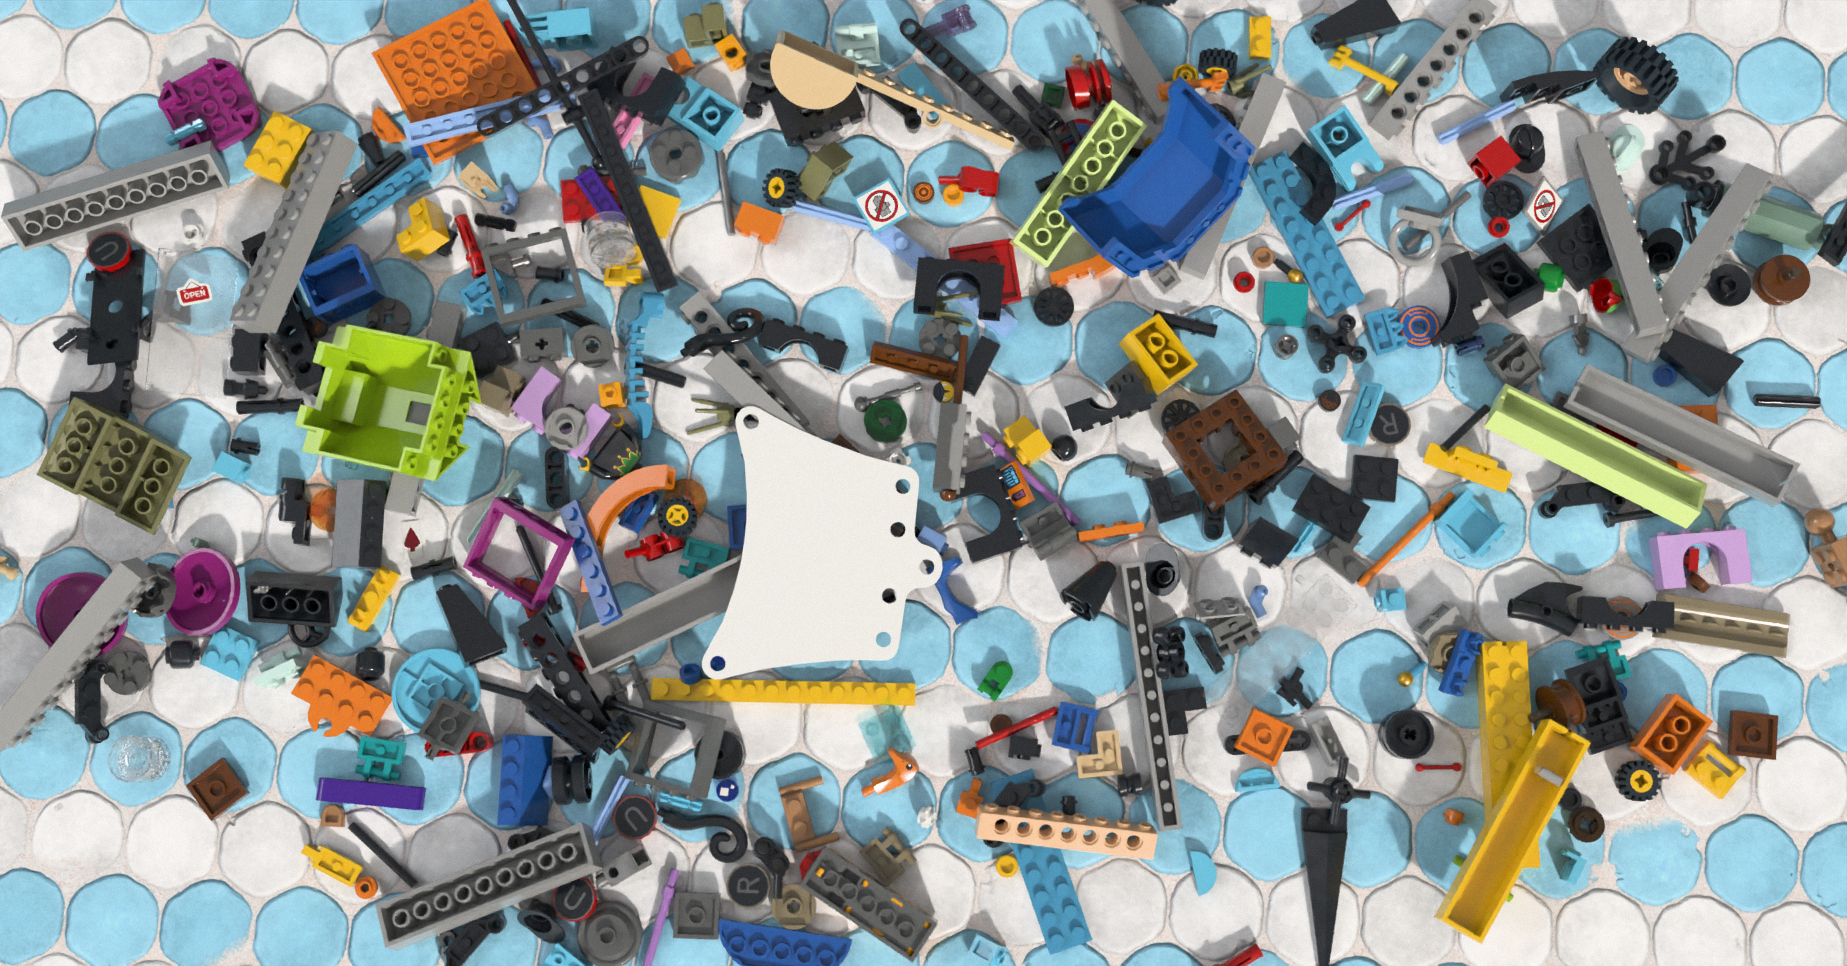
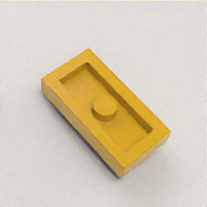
[1249,16,1271,60]

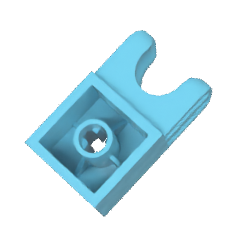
[517,6,599,52]
[667,76,744,152]
[1305,105,1384,192]

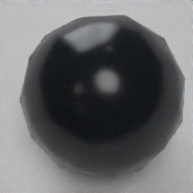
[1051,434,1078,462]

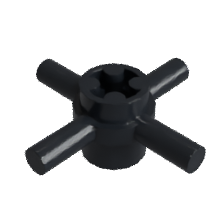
[1307,756,1371,825]

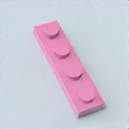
[613,72,655,150]

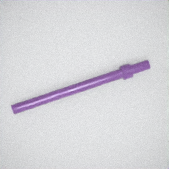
[981,431,1081,526]
[642,868,680,966]

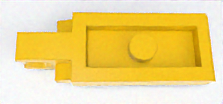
[301,844,364,887]

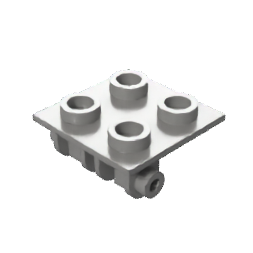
[1194,597,1245,623]

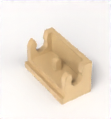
[457,161,499,199]

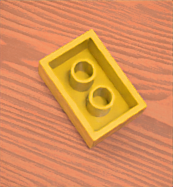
[243,111,315,190]
[1119,313,1198,395]

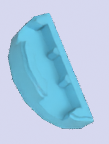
[1235,767,1280,792]
[1189,851,1217,896]

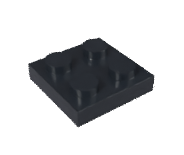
[1350,455,1399,503]

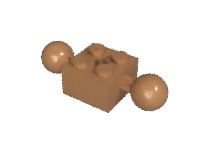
[1804,508,1847,588]

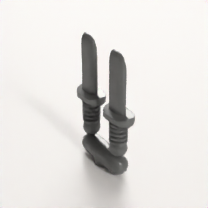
[605,655,652,719]

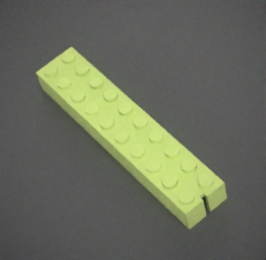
[1484,384,1707,529]

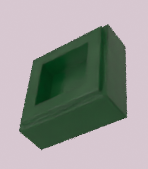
[1040,83,1066,109]

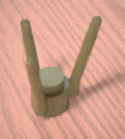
[1227,63,1272,98]
[928,291,979,327]
[686,398,735,435]

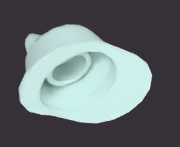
[1609,125,1645,171]

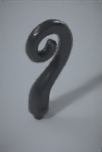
[680,308,765,357]
[656,806,748,863]

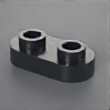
[1193,632,1225,675]

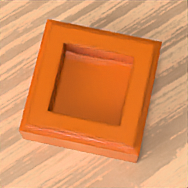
[666,48,695,75]

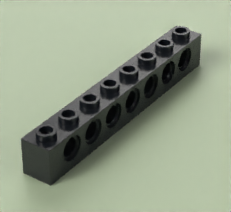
[241,231,325,396]

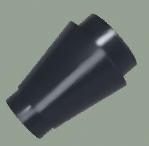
[357,132,385,166]

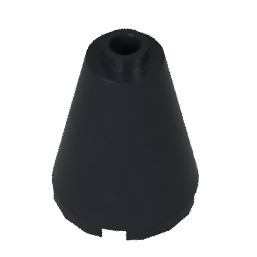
[1059,561,1117,622]

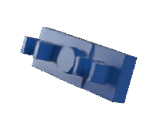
[1438,628,1484,697]

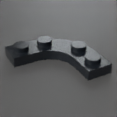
[1289,142,1336,226]

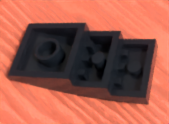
[1499,70,1602,105]
[1564,656,1634,755]

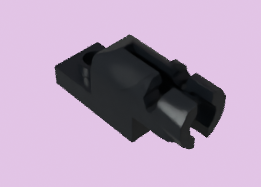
[278,478,314,546]

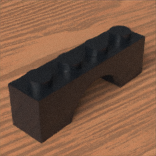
[758,318,849,374]
[1064,377,1157,432]
[1576,596,1675,634]

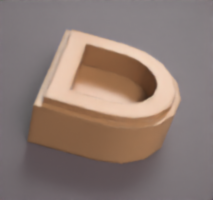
[320,804,346,827]

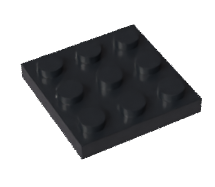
[1537,203,1613,293]

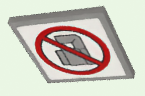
[1522,176,1564,236]

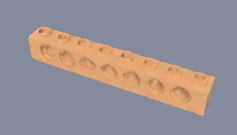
[974,803,1158,859]

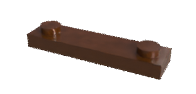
[869,340,957,384]

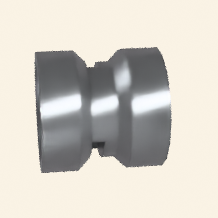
[1273,334,1299,360]

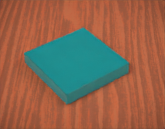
[1262,281,1309,328]

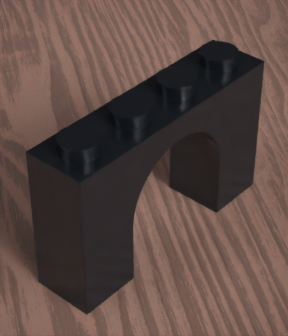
[586,46,686,127]
[768,86,866,147]
[913,257,1005,321]
[69,328,140,419]
[951,464,1025,565]

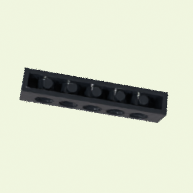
[518,611,613,732]

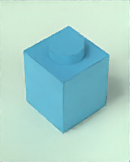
[211,451,252,484]

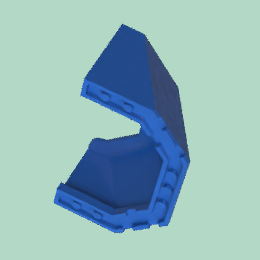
[1057,76,1256,278]

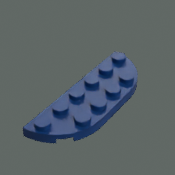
[719,918,852,966]

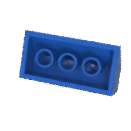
[497,735,553,826]

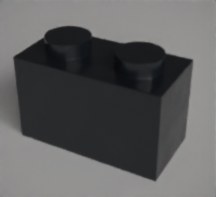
[230,329,268,376]

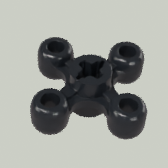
[1306,314,1367,374]
[1152,626,1189,679]

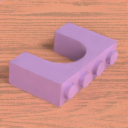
[511,366,615,460]
[1649,526,1753,591]

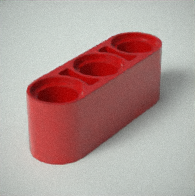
[425,732,494,757]

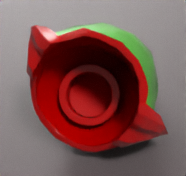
[1589,278,1625,313]

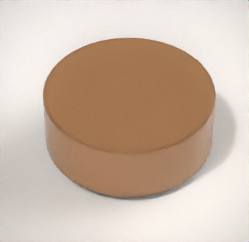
[1252,246,1274,269]

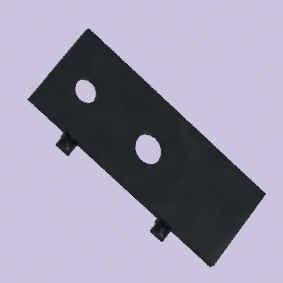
[81,249,146,365]

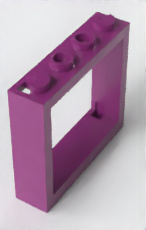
[463,496,576,610]

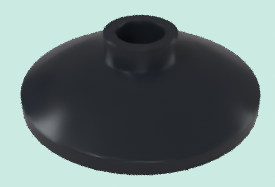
[1707,264,1751,307]

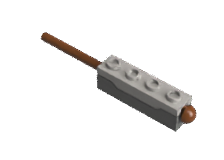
[933,335,971,502]

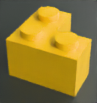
[396,197,450,262]
[1003,415,1052,468]

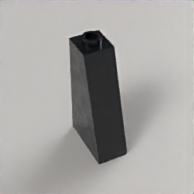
[1310,0,1401,50]
[1658,328,1744,397]
[436,584,507,668]

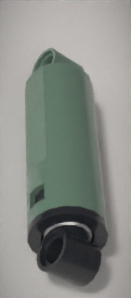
[1685,180,1834,251]

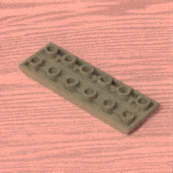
[1652,594,1790,658]

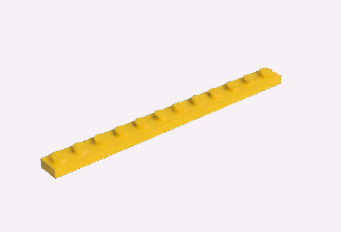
[651,678,916,706]

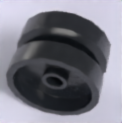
[1378,710,1435,759]
[694,730,747,780]
[551,754,593,806]

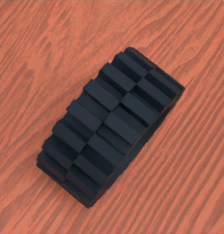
[1593,37,1679,115]

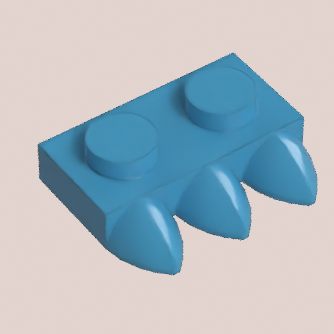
[459,268,508,315]
[1364,308,1408,356]

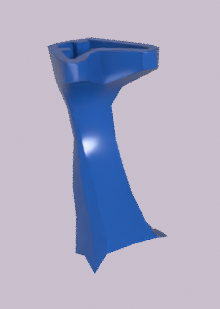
[925,558,981,625]

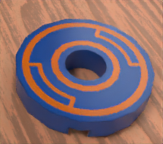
[1397,305,1441,349]

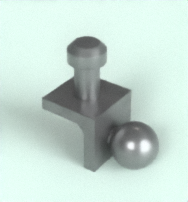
[490,244,532,279]

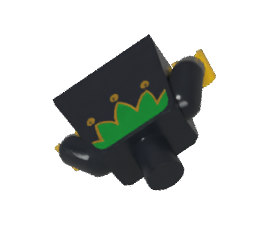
[579,415,644,481]

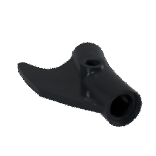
[1507,582,1583,637]

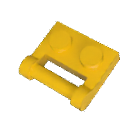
[1683,740,1746,799]

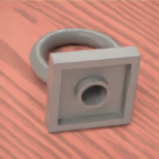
[1388,205,1446,267]

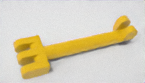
[1328,45,1400,96]

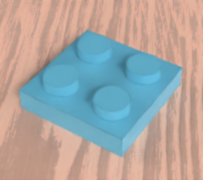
[199,625,261,681]

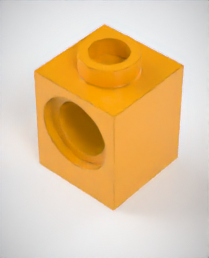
[715,34,747,72]
[598,381,627,410]

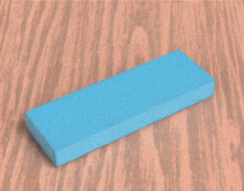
[897,62,951,119]
[1341,381,1385,448]

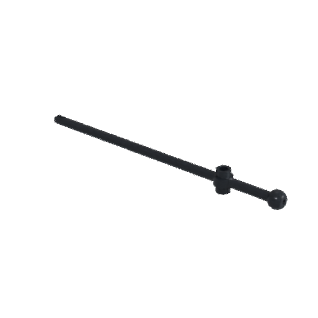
[507,0,606,170]

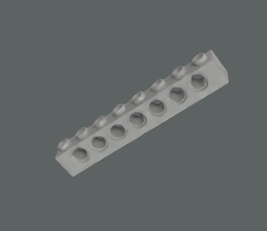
[1369,0,1497,141]
[679,291,810,429]

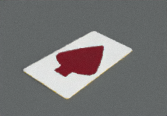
[401,520,423,560]

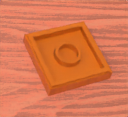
[1234,707,1294,767]

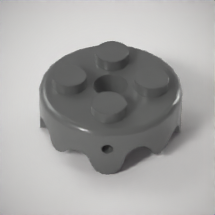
[649,128,705,185]
[129,562,176,618]

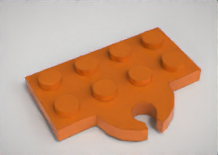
[291,654,392,737]

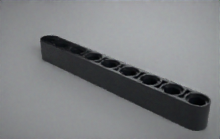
[899,18,1045,153]
[477,36,649,138]

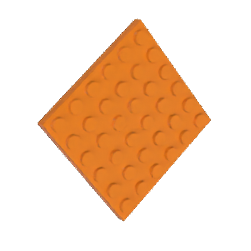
[371,0,537,166]

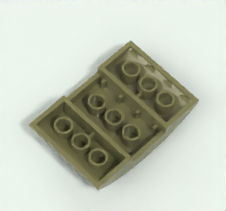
[37,397,192,535]

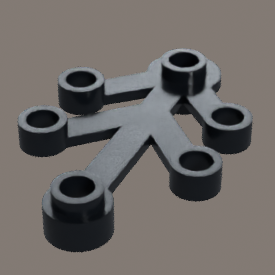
[1649,130,1726,191]

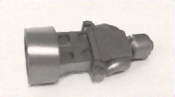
[1569,313,1590,356]

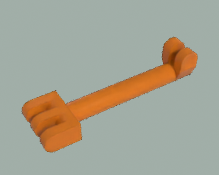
[1157,72,1229,102]

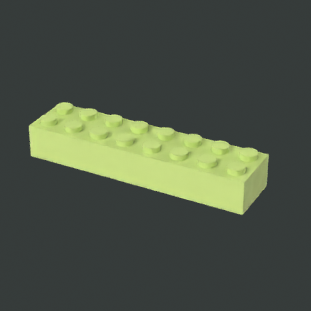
[1009,100,1148,268]

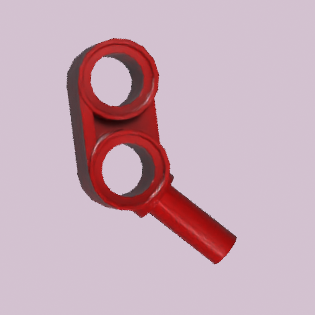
[938,166,999,197]
[625,531,685,562]

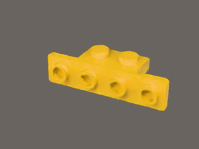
[1423,442,1512,493]

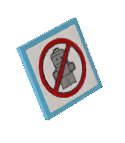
[852,178,911,235]

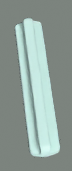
[1362,53,1409,106]

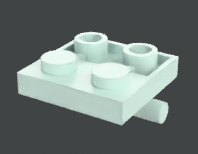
[835,22,881,68]
[252,646,309,689]

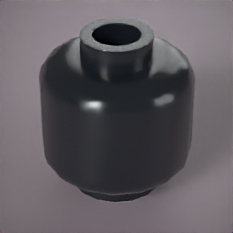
[165,640,200,669]
[355,647,385,681]

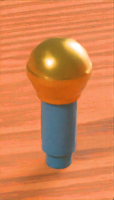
[1398,661,1427,687]

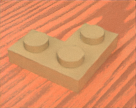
[1076,730,1123,779]

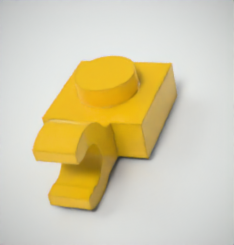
[604,263,644,287]

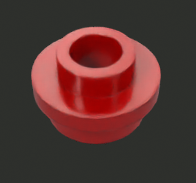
[1487,216,1510,238]
[1233,272,1255,293]

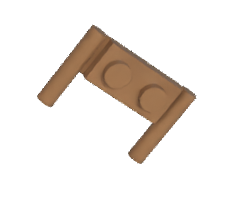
[779,776,839,853]

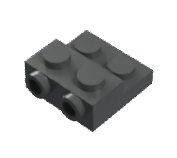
[1483,333,1546,390]

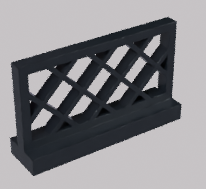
[522,683,607,764]

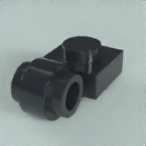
[743,82,773,120]

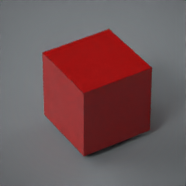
[1467,136,1521,188]

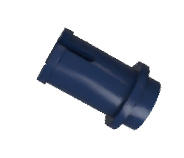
[1455,335,1485,357]

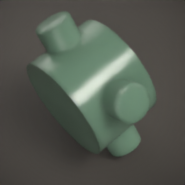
[190,537,210,548]

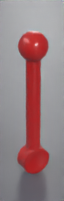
[1335,200,1371,232]
[1415,763,1462,772]

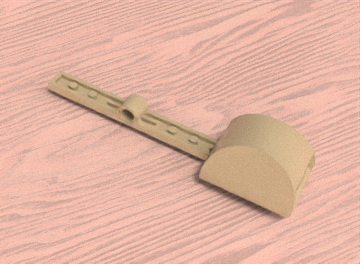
[770,30,1015,150]

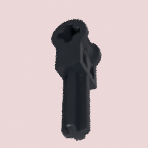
[1012,85,1065,139]

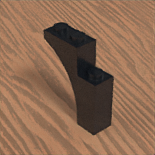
[1430,251,1488,348]

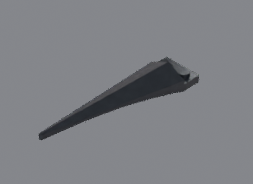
[1301,807,1348,966]

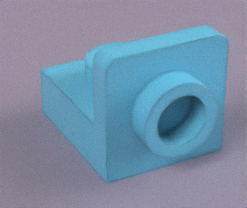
[1373,588,1407,612]
[1558,847,1587,885]
[968,934,1007,966]

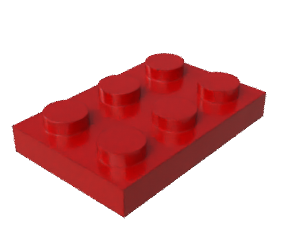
[561,176,627,223]

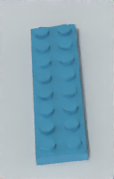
[1249,150,1366,319]
[990,768,1092,955]

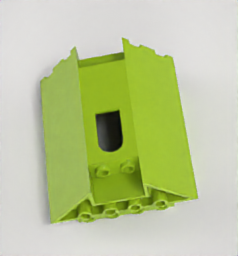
[294,324,482,481]

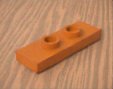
[1077,521,1144,543]

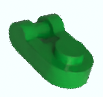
[977,661,1013,702]

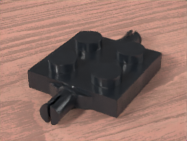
[458,321,520,379]

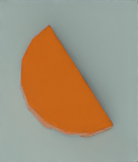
[371,106,407,143]

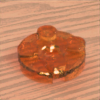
[663,479,708,521]
[310,489,336,533]

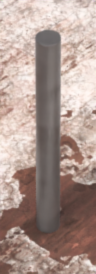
[716,152,736,236]
[1402,191,1471,251]

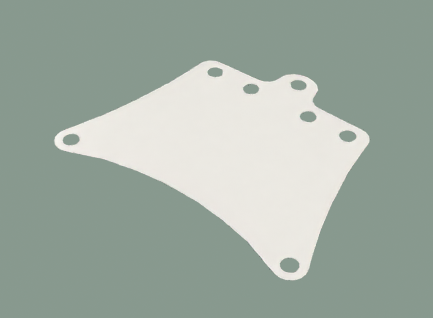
[702,406,942,679]

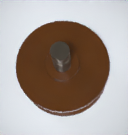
[1753,254,1810,306]
[1528,678,1586,729]

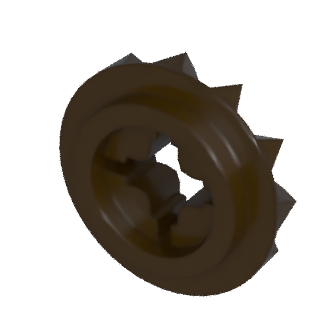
[1567,806,1605,843]

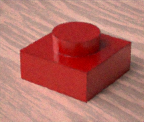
[1683,548,1699,573]

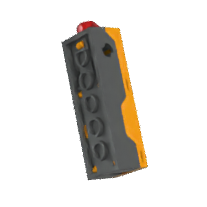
[799,845,938,963]

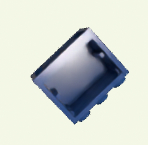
[299,244,387,326]

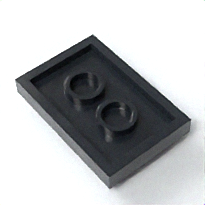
[1291,474,1371,544]

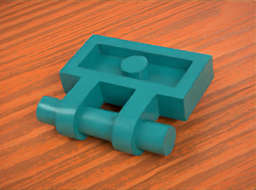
[678,537,730,579]
[1575,640,1632,680]
[355,736,407,781]

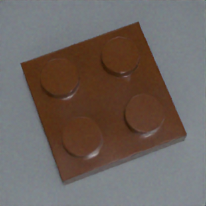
[1727,710,1778,760]
[186,758,250,821]

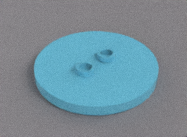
[392,648,481,733]

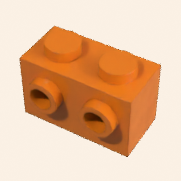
[734,201,785,245]

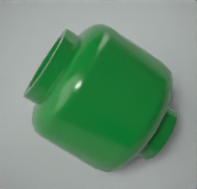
[1533,263,1566,293]

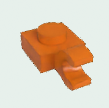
[955,777,984,819]

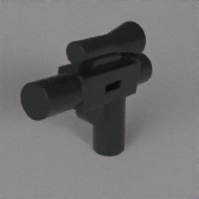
[1275,667,1313,710]

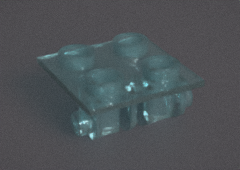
[858,706,916,764]

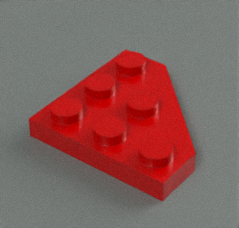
[948,238,1022,305]

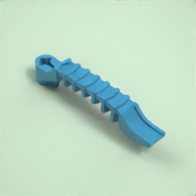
[624,292,665,440]

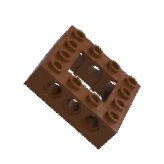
[1162,389,1288,512]

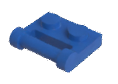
[1051,701,1100,754]

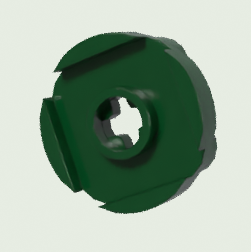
[864,400,907,444]

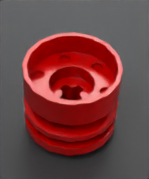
[1065,59,1112,111]

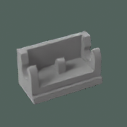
[1411,601,1467,646]
[1307,716,1348,766]

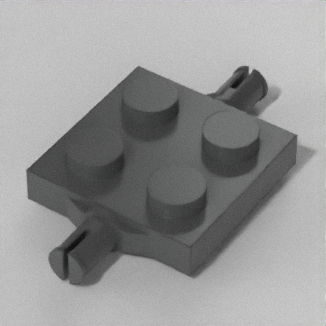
[417,690,480,761]

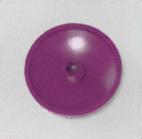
[166,548,241,636]
[36,572,128,657]

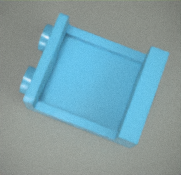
[1434,488,1507,558]

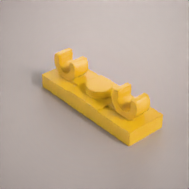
[347,565,401,633]

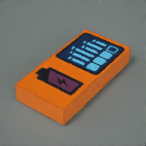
[1000,461,1035,510]

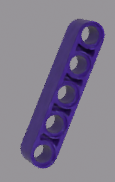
[316,777,426,810]

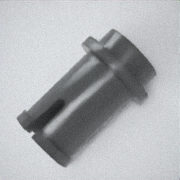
[1125,461,1154,481]

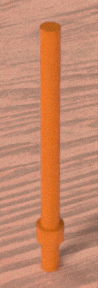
[1356,491,1456,588]

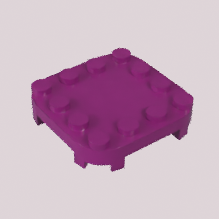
[157,57,263,153]

